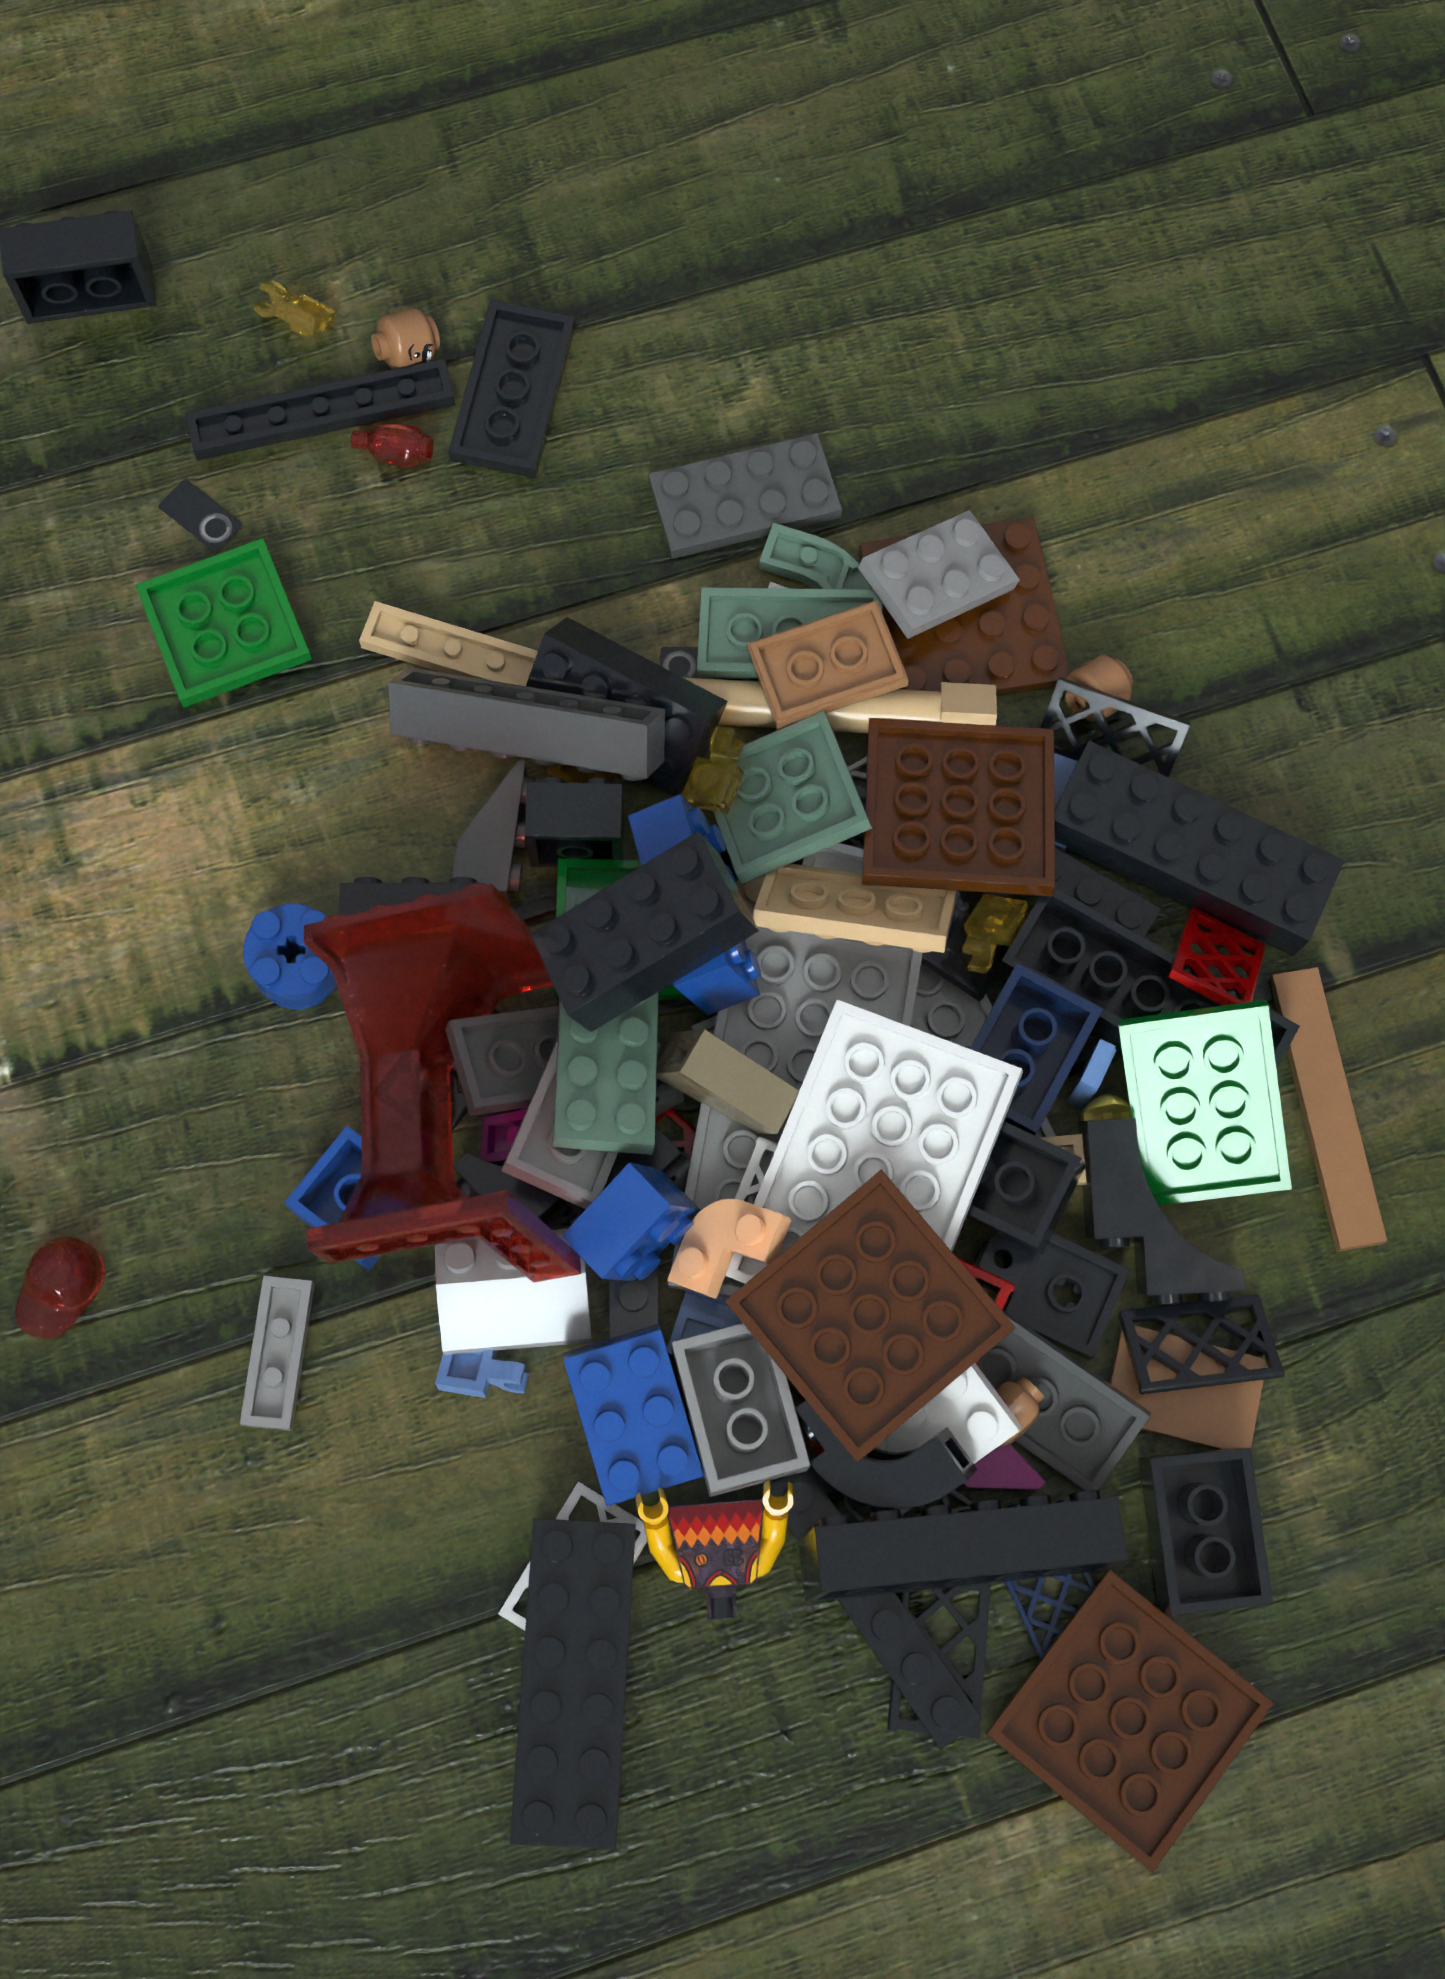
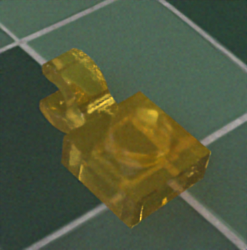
[254,281,337,336]
[682,726,744,814]
[963,894,1029,974]

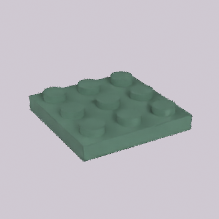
[697,710,872,884]

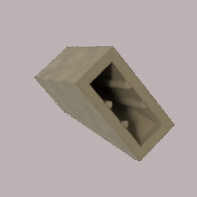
[656,1029,799,1134]

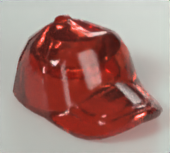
[15,1237,106,1339]

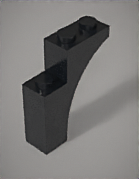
[1078,1118,1245,1304]
[452,1126,681,1234]

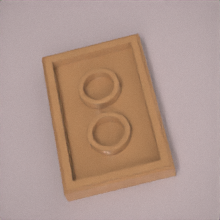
[747,600,908,730]
[1109,1325,1267,1450]

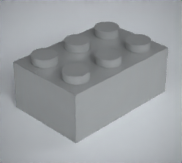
[671,1323,811,1497]

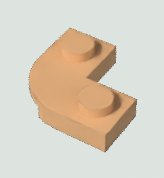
[667,1199,792,1299]

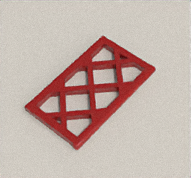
[1168,906,1265,1005]

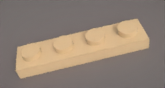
[359,601,538,686]

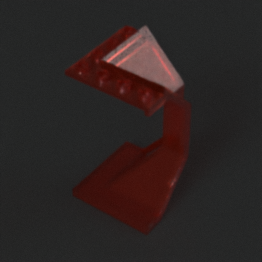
[304,884,581,1283]

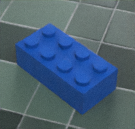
[628,794,761,1015]

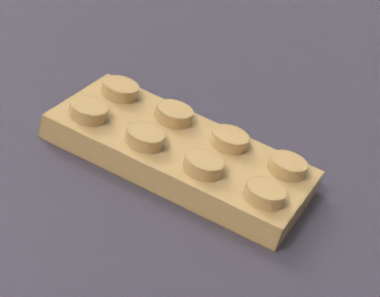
[753,863,957,953]

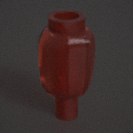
[351,423,434,468]

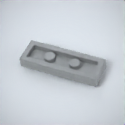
[240,1276,315,1431]

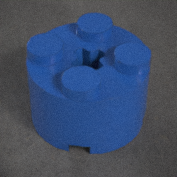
[243,904,346,1009]

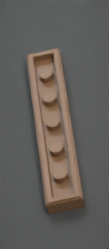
[1269,967,1387,1252]

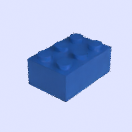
[563,1324,704,1507]

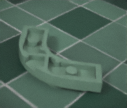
[759,523,873,590]

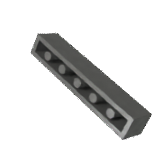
[388,667,665,781]

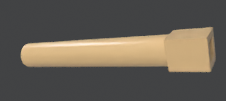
[683,677,997,733]

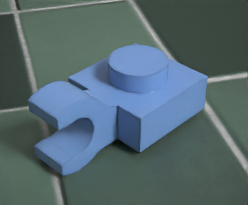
[435,1350,529,1398]

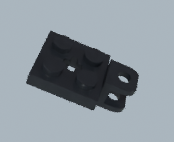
[974,1233,1131,1360]

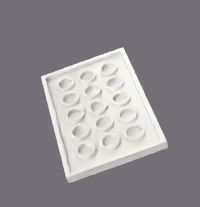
[725,1000,1023,1284]

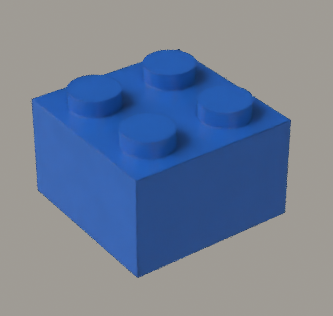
[284,1126,430,1271]
[561,1162,700,1281]

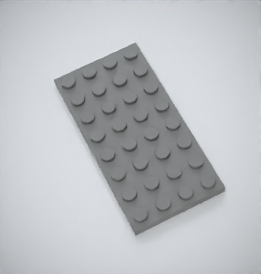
[668,914,923,1298]

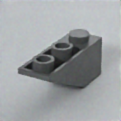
[451,759,535,906]

